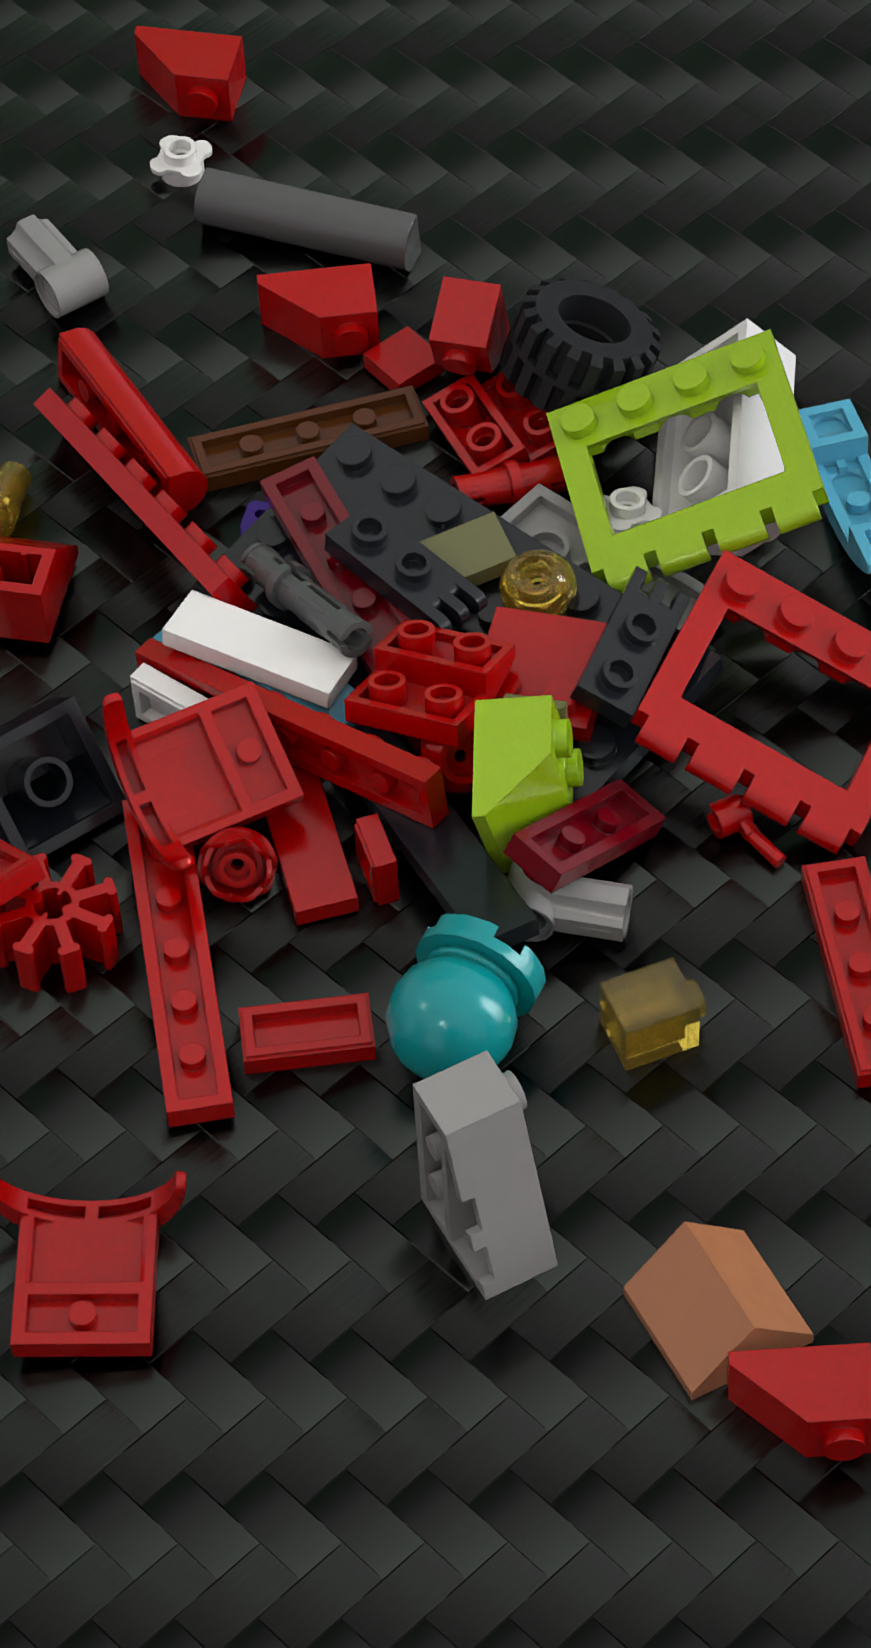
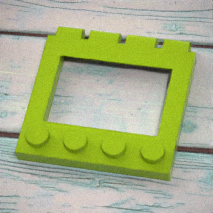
[546,329,830,593]

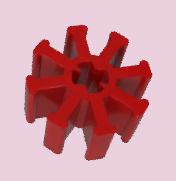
[0,853,123,993]

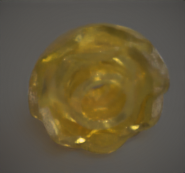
[499,549,577,615]

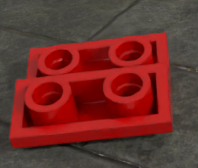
[422,371,558,474]
[344,620,516,748]

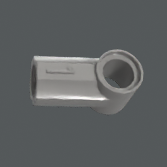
[7,214,109,318]
[507,861,633,942]

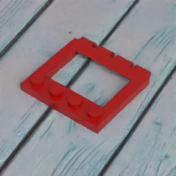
[630,550,871,855]

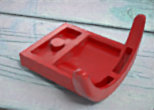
[102,681,304,871]
[0,1171,187,1357]

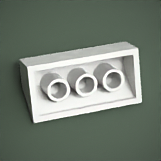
[652,318,796,557]

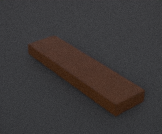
[187,385,430,492]

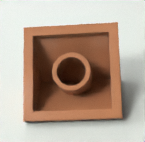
[623,1222,814,1400]

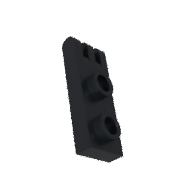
[325,502,488,630]
[570,566,691,728]

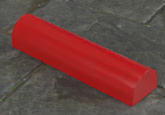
[58,328,208,512]

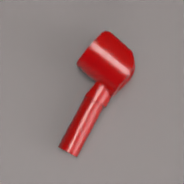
[707,794,787,868]

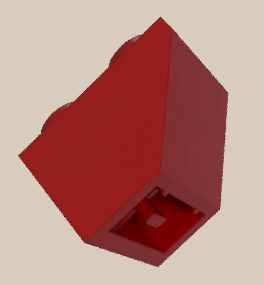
[0,536,79,643]

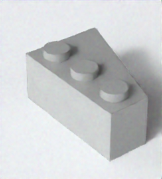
[413,1050,558,1300]

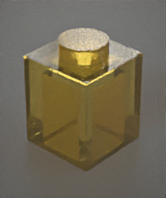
[600,957,706,1071]

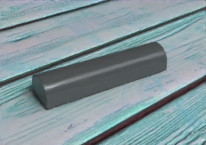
[194,168,422,271]

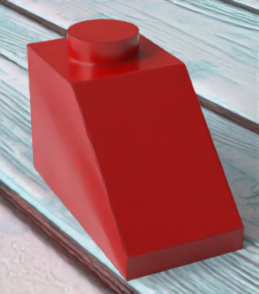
[134,26,246,121]
[256,263,380,359]
[429,276,511,375]
[727,1343,871,1461]

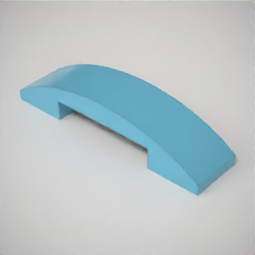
[799,399,871,574]

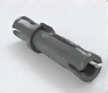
[240,542,374,658]

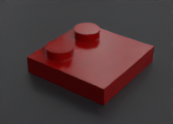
[488,606,607,742]

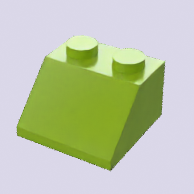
[472,695,584,873]

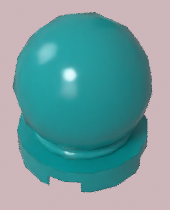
[385,914,546,1079]

